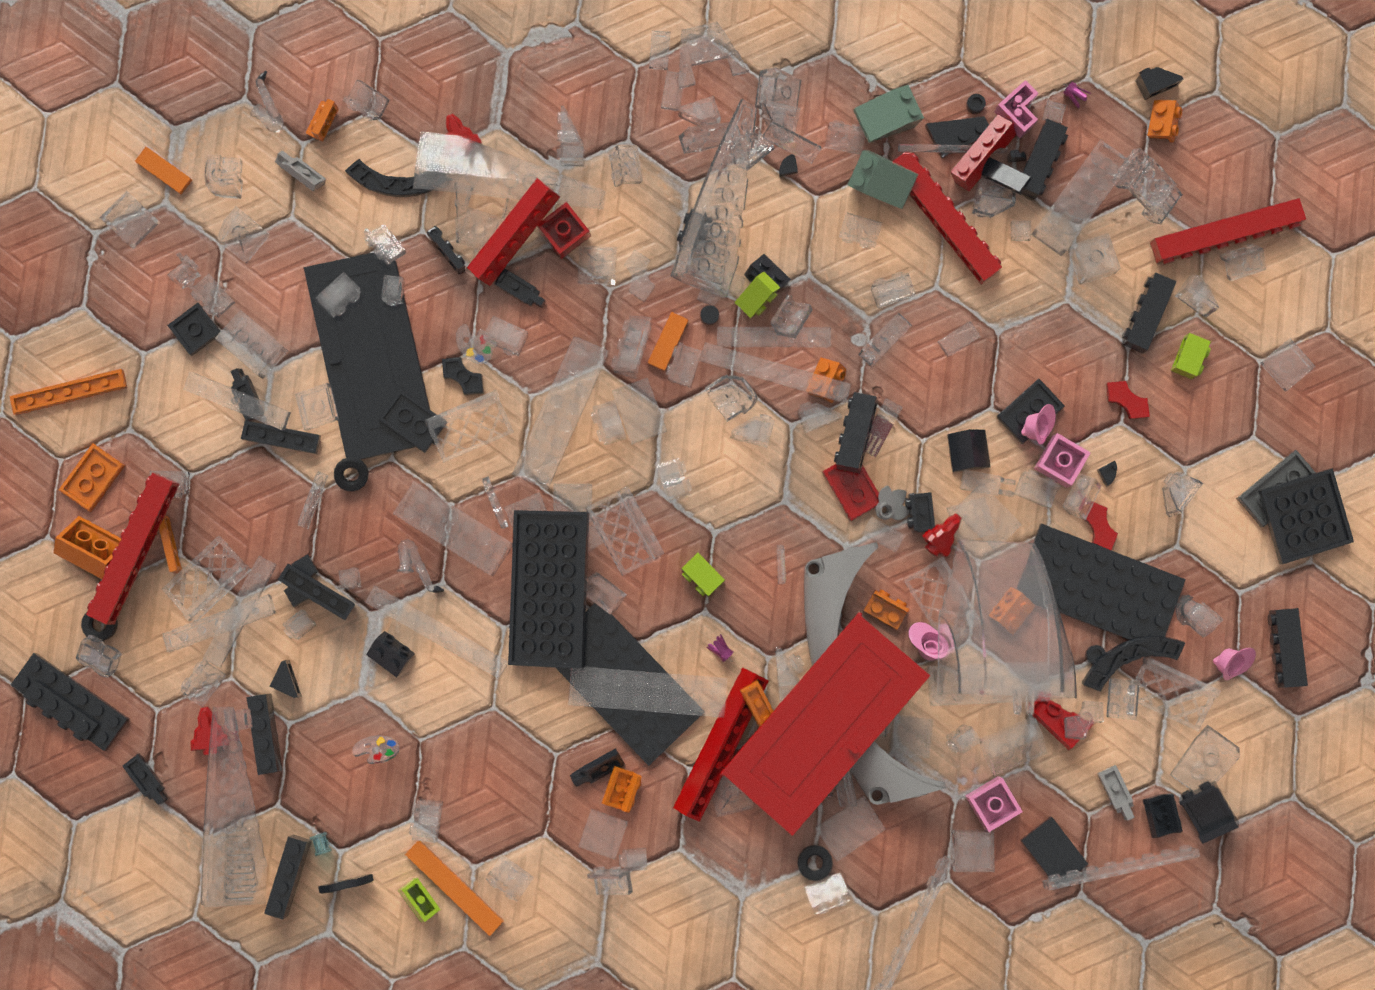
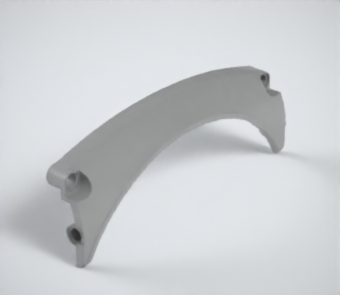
[804,542,946,805]

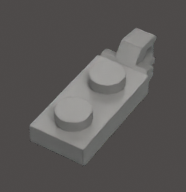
[275,151,326,191]
[1097,765,1135,821]

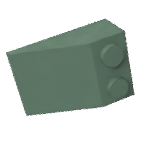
[853,85,924,143]
[847,150,919,209]

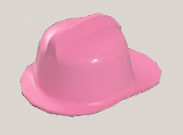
[1021,404,1056,445]
[909,622,952,661]
[1213,648,1256,680]

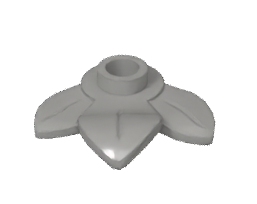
[875,486,909,520]

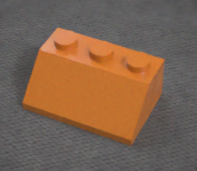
[53,516,121,579]

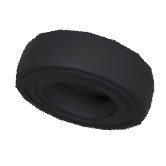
[334,457,369,492]
[81,612,118,641]
[797,845,833,881]

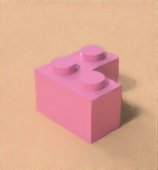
[994,80,1039,138]

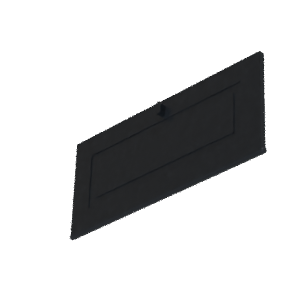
[303,247,438,460]

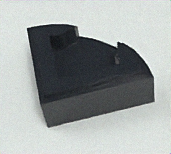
[1007,150,1027,163]
[779,153,798,177]
[1097,460,1117,487]

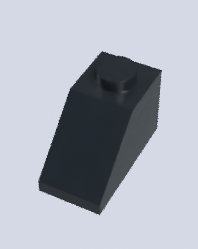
[1135,67,1184,100]

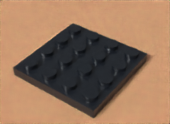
[1258,468,1354,564]

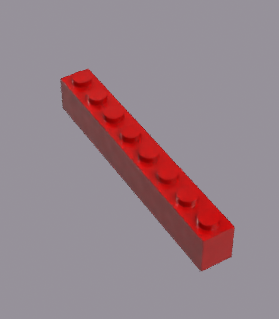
[892,150,1002,285]
[1150,198,1306,265]
[86,473,180,625]
[673,667,769,822]

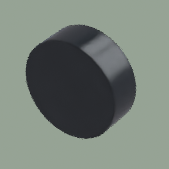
[966,94,986,114]
[700,305,719,325]
[1085,645,1106,664]

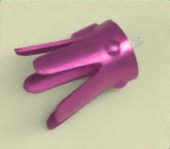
[1063,82,1091,109]
[706,634,734,662]

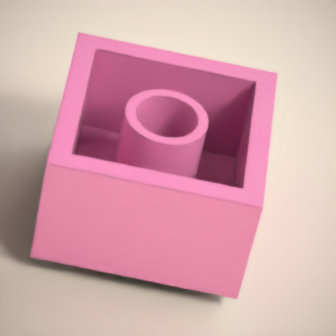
[1034,433,1091,488]
[965,776,1023,832]

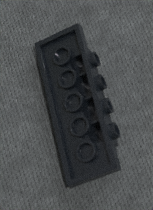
[11,653,130,751]

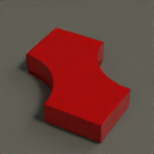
[1106,381,1150,419]
[1082,500,1118,550]

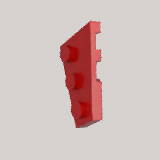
[1026,695,1095,751]

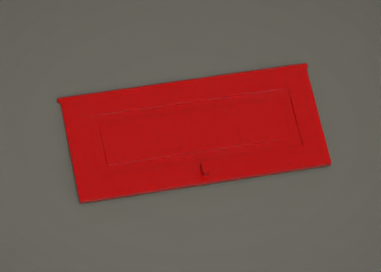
[720,612,930,836]

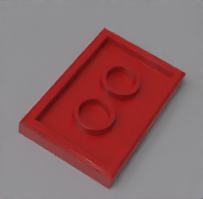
[822,464,879,521]

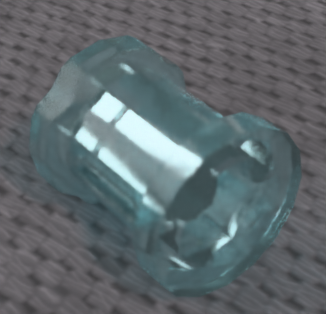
[309,832,332,856]

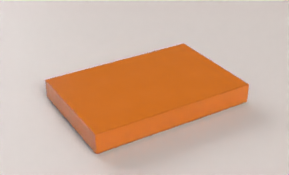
[59,443,125,512]

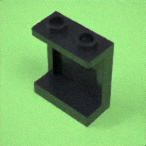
[1179,781,1239,844]

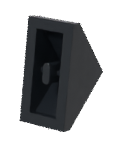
[269,660,302,698]

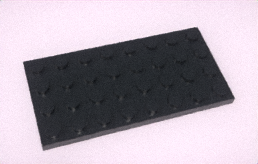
[508,510,589,669]
[1015,523,1186,640]
[556,600,705,766]

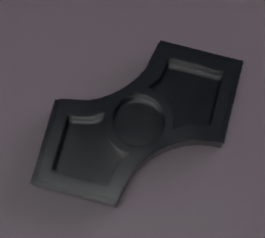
[442,357,484,395]
[284,554,318,607]
[318,874,374,894]

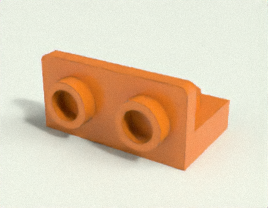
[306,99,339,142]
[863,589,910,630]

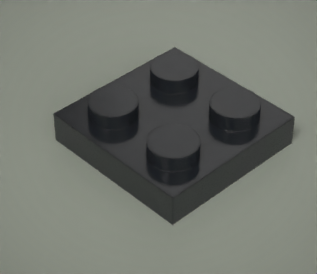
[167,303,222,356]

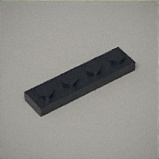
[241,420,321,454]

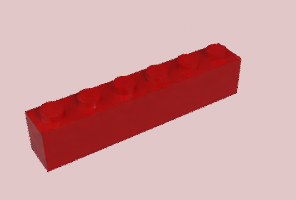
[467,178,560,286]

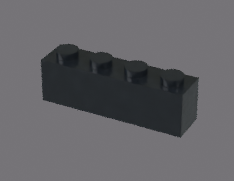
[1021,119,1068,200]
[1122,272,1177,353]
[834,392,878,474]
[277,564,355,620]
[1267,608,1308,688]
[246,694,283,775]
[264,834,312,919]

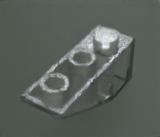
[557,106,584,167]

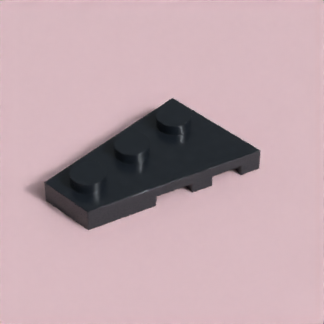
[925,116,989,158]

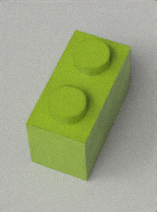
[735,272,780,318]
[1171,333,1211,379]
[681,553,725,597]
[398,877,441,922]

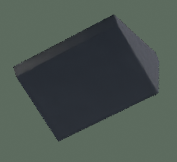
[947,429,991,472]

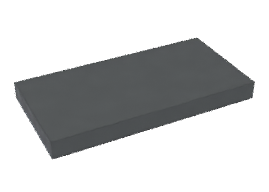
[1237,450,1316,528]

